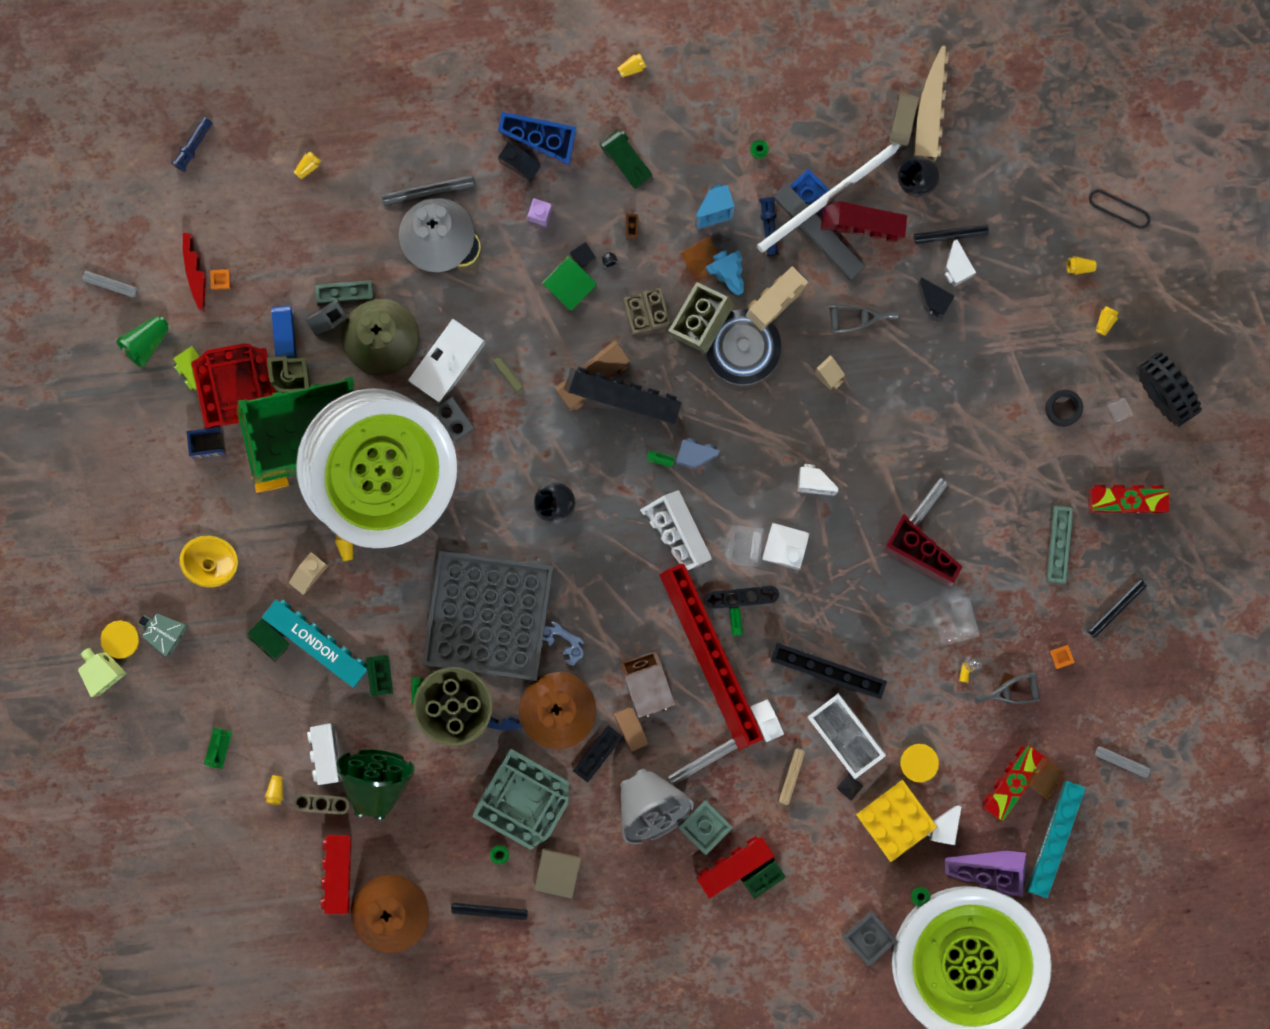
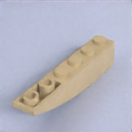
[913,46,949,162]

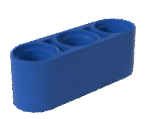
[271,305,296,359]

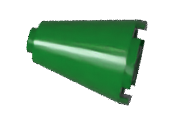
[116,316,169,368]

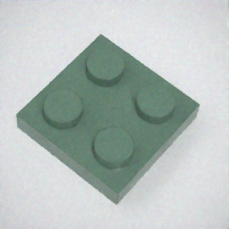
[678,800,733,855]

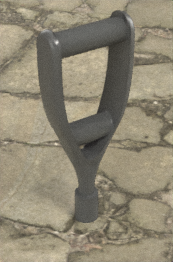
[829,305,898,334]
[974,672,1041,704]

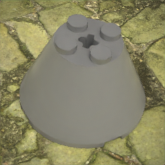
[399,198,475,272]
[620,769,694,844]

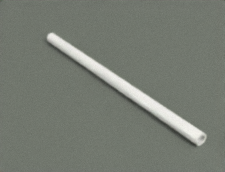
[757,143,904,253]

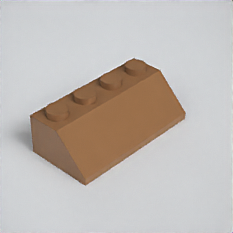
[555,341,630,411]

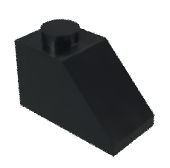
[498,142,541,182]
[918,277,955,319]

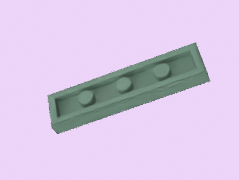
[1046,506,1073,584]

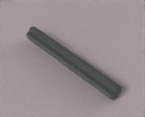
[382,176,475,205]

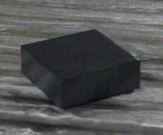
[570,242,596,268]

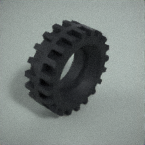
[1136,352,1202,427]

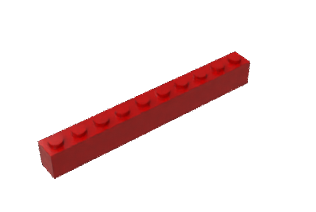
[659,563,764,750]

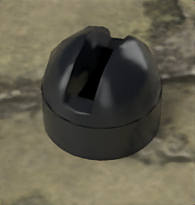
[602,252,618,268]

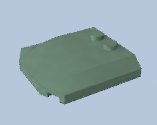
[472,748,569,850]

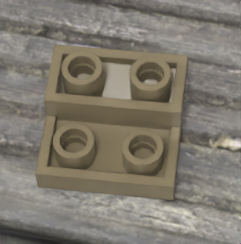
[622,288,671,335]
[534,849,581,898]

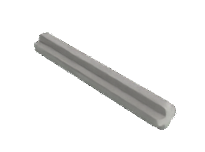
[668,739,737,785]

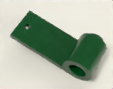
[599,130,652,189]

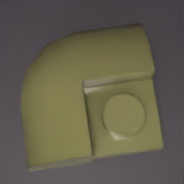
[267,357,309,393]

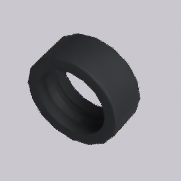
[1045,389,1083,427]

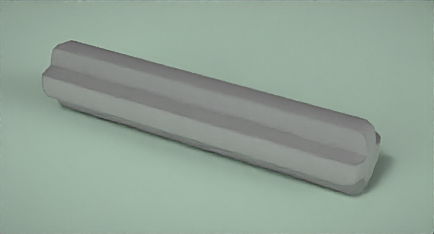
[82,271,138,298]
[909,478,948,526]
[1095,746,1151,778]

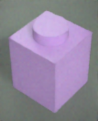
[527,198,552,226]

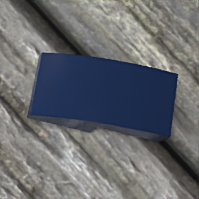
[487,716,522,731]

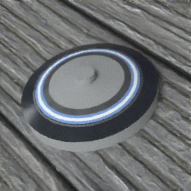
[706,309,781,385]

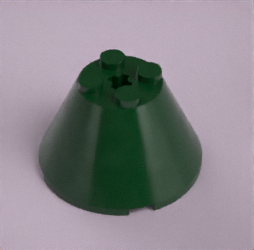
[336,749,415,820]

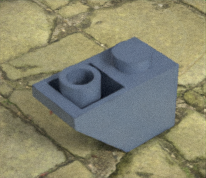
[676,438,720,469]

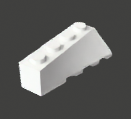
[640,490,712,571]

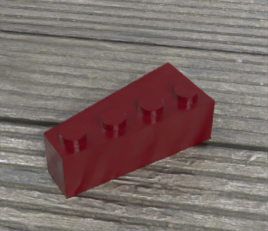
[820,201,907,242]
[883,513,963,587]

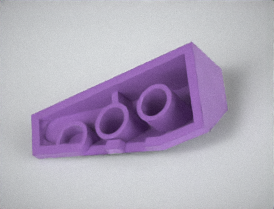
[945,851,1026,897]

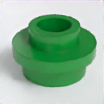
[750,140,769,159]
[490,845,509,865]
[911,887,930,907]

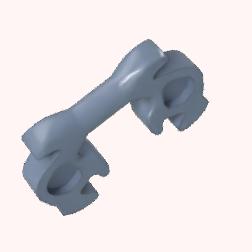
[542,621,584,666]

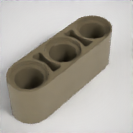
[889,93,918,146]
[293,794,351,814]

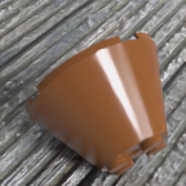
[519,672,596,749]
[351,875,429,953]

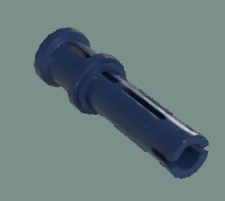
[171,117,213,172]
[758,197,779,256]

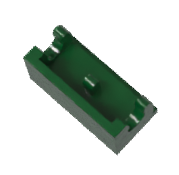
[247,618,290,662]
[366,655,393,696]
[740,858,786,899]

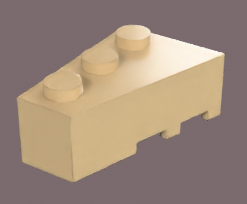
[746,266,808,331]

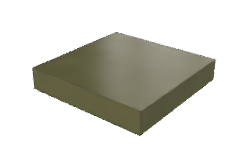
[494,357,524,396]

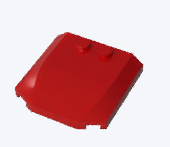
[191,343,276,429]

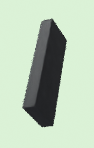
[573,725,623,783]

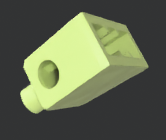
[78,648,126,697]

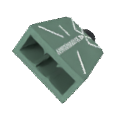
[138,614,188,657]

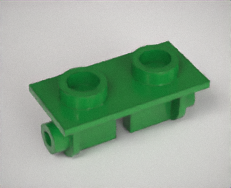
[203,727,232,769]

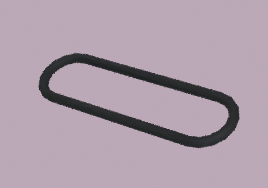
[1089,189,1150,229]

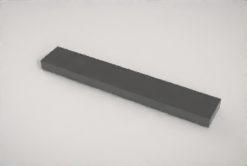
[772,184,865,280]

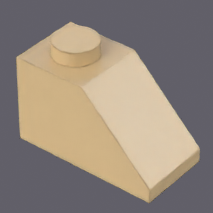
[814,355,845,390]
[289,552,328,595]

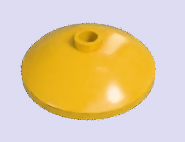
[179,536,238,587]

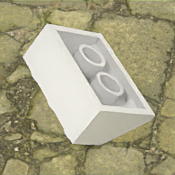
[307,724,341,785]

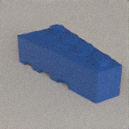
[498,112,577,166]

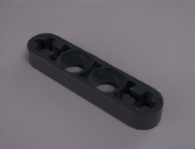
[704,586,779,609]

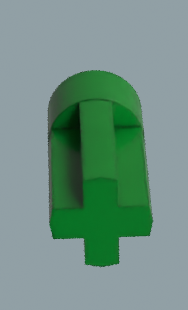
[646,450,675,468]
[730,608,743,636]
[411,677,423,704]

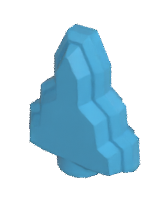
[705,250,744,296]

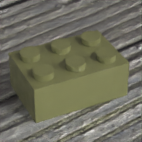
[668,282,734,354]

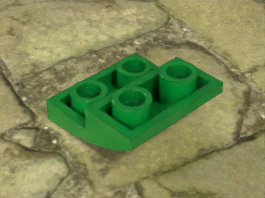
[542,256,597,311]

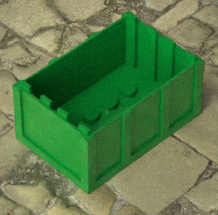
[237,376,371,485]

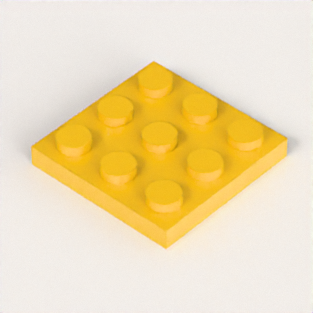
[856,780,938,862]

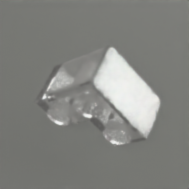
[935,599,980,647]

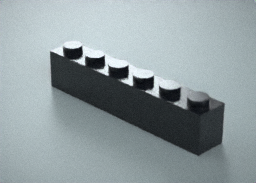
[564,366,682,424]
[770,643,887,700]

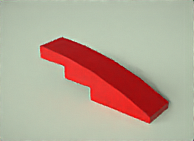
[182,233,207,312]

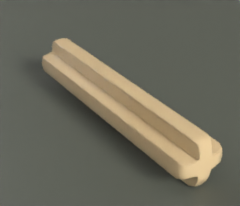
[779,749,805,805]

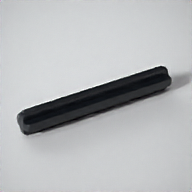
[914,225,989,245]
[1088,579,1147,638]
[451,903,528,920]

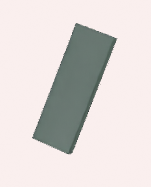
[315,280,374,305]

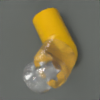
[959,658,983,683]

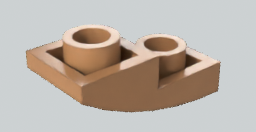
[614,707,648,752]

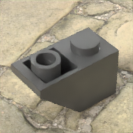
[305,299,348,335]

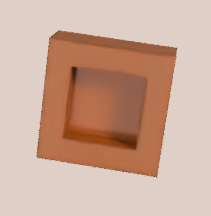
[210,269,231,290]
[1049,645,1075,669]

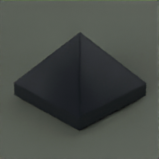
[836,774,863,801]

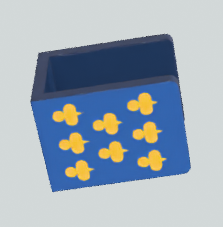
[186,427,226,459]

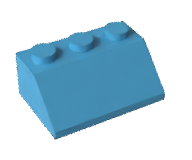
[695,184,735,230]

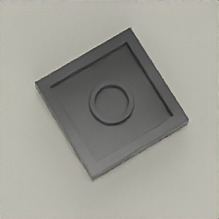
[843,911,898,967]

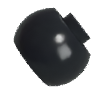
[898,155,939,197]
[534,482,576,524]

